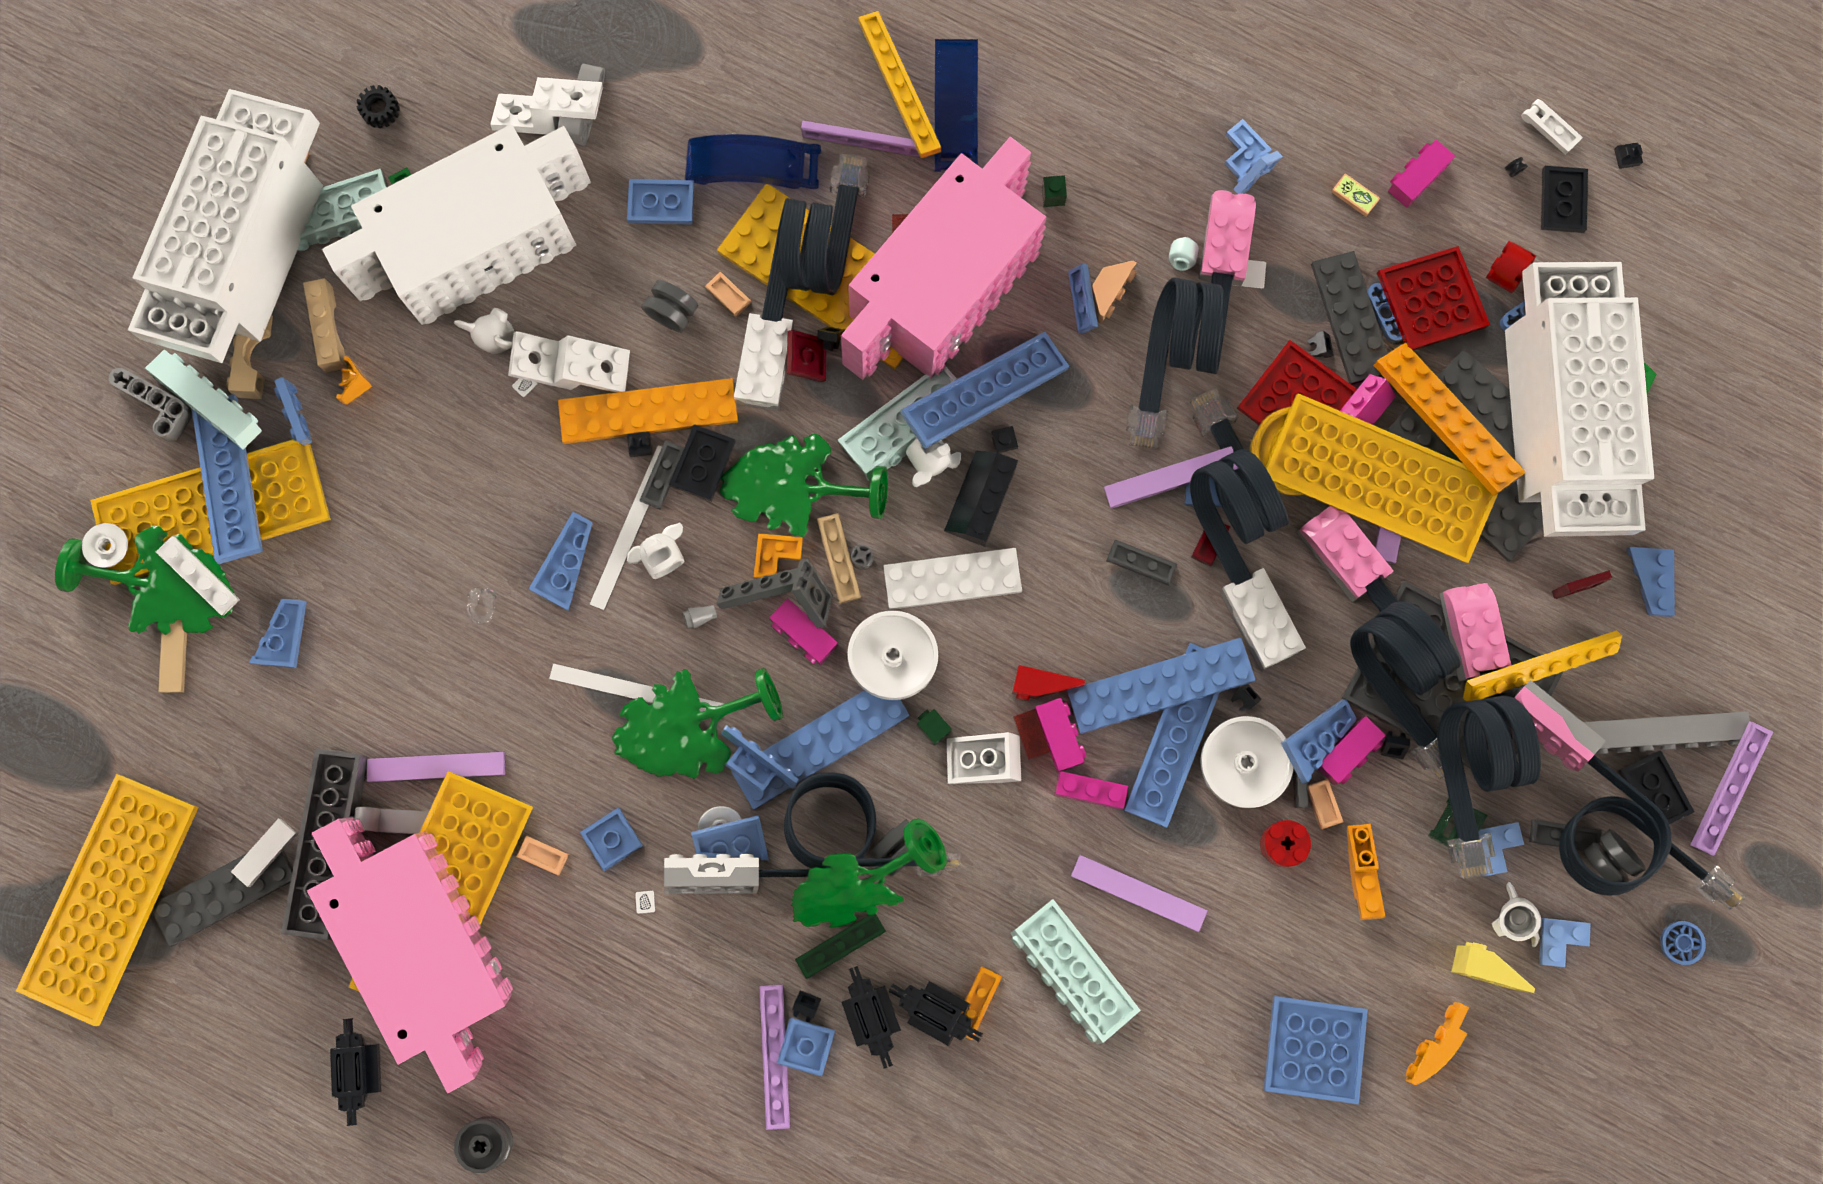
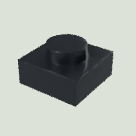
[991,426,1018,453]

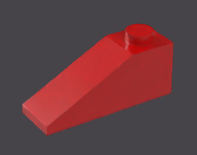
[1012,665,1085,701]

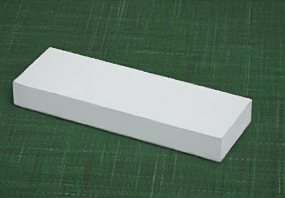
[231,818,298,887]

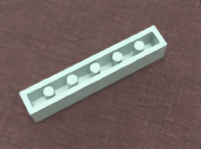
[145,350,262,450]

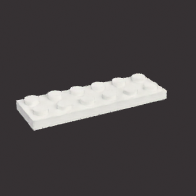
[883,548,1022,610]

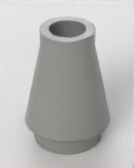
[682,605,717,629]

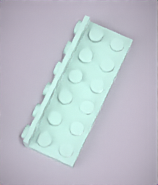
[298,168,387,251]
[838,367,957,482]
[1010,899,1141,1044]

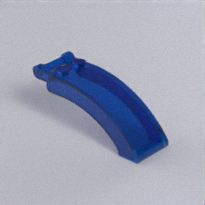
[934,39,978,172]
[685,134,821,189]

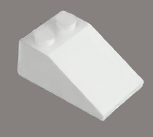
[947,732,1021,784]

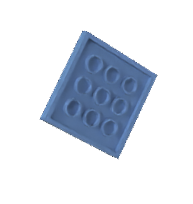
[1264,996,1368,1105]

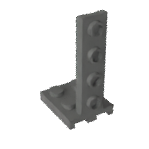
[716,558,833,629]

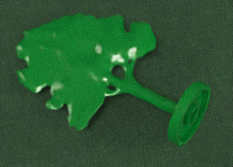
[720,434,888,537]
[55,526,238,635]
[612,667,783,779]
[791,818,947,928]

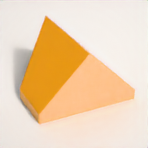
[336,356,372,405]

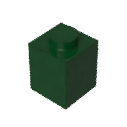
[1041,175,1067,207]
[917,709,952,746]

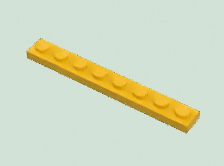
[858,11,941,158]
[1463,630,1623,702]

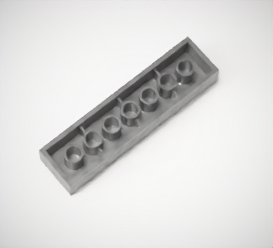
[281,749,368,940]

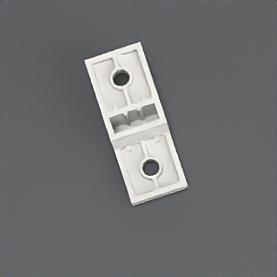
[491,77,603,135]
[508,331,630,393]

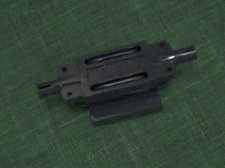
[841,966,901,1069]
[889,981,983,1046]
[330,1018,381,1126]

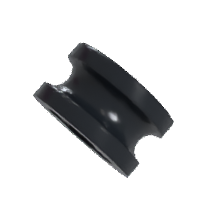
[1505,157,1528,177]

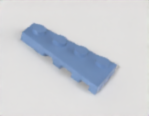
[529,512,593,611]
[1281,699,1357,783]

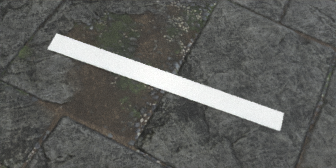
[590,445,662,610]
[549,664,723,712]

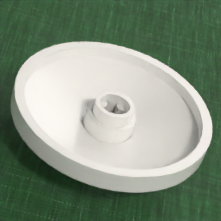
[848,611,938,700]
[1201,716,1293,808]

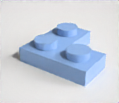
[1225,119,1272,178]
[1233,151,1283,194]
[1478,822,1524,876]
[1539,918,1591,967]

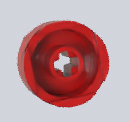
[1486,241,1537,293]
[1260,820,1311,867]

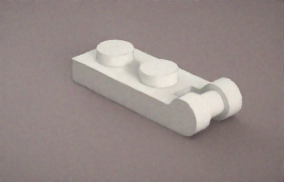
[1521,99,1583,155]

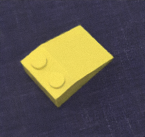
[1451,942,1535,993]

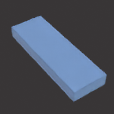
[1068,264,1098,334]

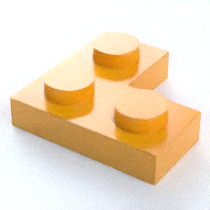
[754,533,803,579]

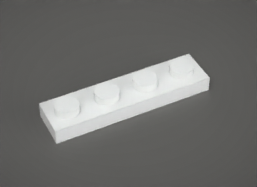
[156,536,240,615]

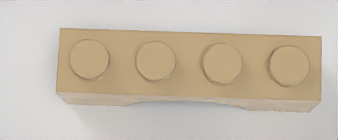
[303,278,347,373]
[226,315,273,399]

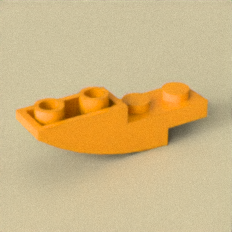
[1347,824,1385,920]
[1405,1002,1469,1085]

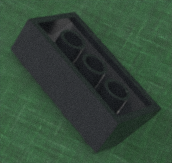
[944,450,1018,547]

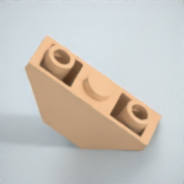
[1092,261,1137,323]

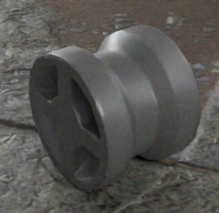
[851,544,873,569]

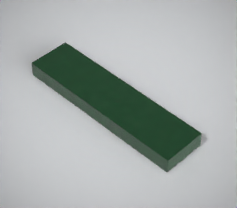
[795,914,886,979]

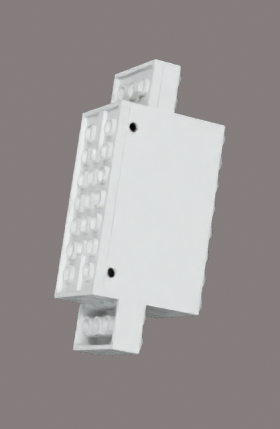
[128,89,323,363]
[322,124,591,325]
[1505,262,1654,537]

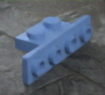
[721,725,800,793]

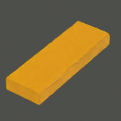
[965,966,1002,1040]

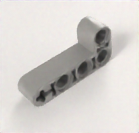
[558,63,605,146]
[109,368,193,442]
[355,807,429,834]

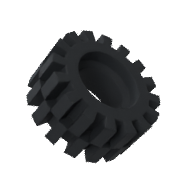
[357,85,400,128]

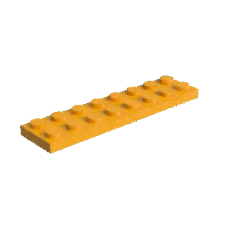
[1373,343,1525,496]
[558,378,738,444]

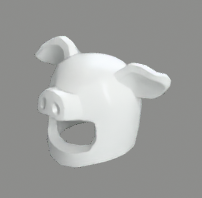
[454,308,515,354]
[906,438,961,487]
[627,523,684,579]
[1492,882,1541,947]

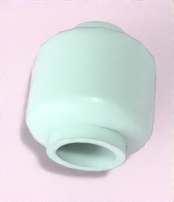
[1169,237,1199,271]

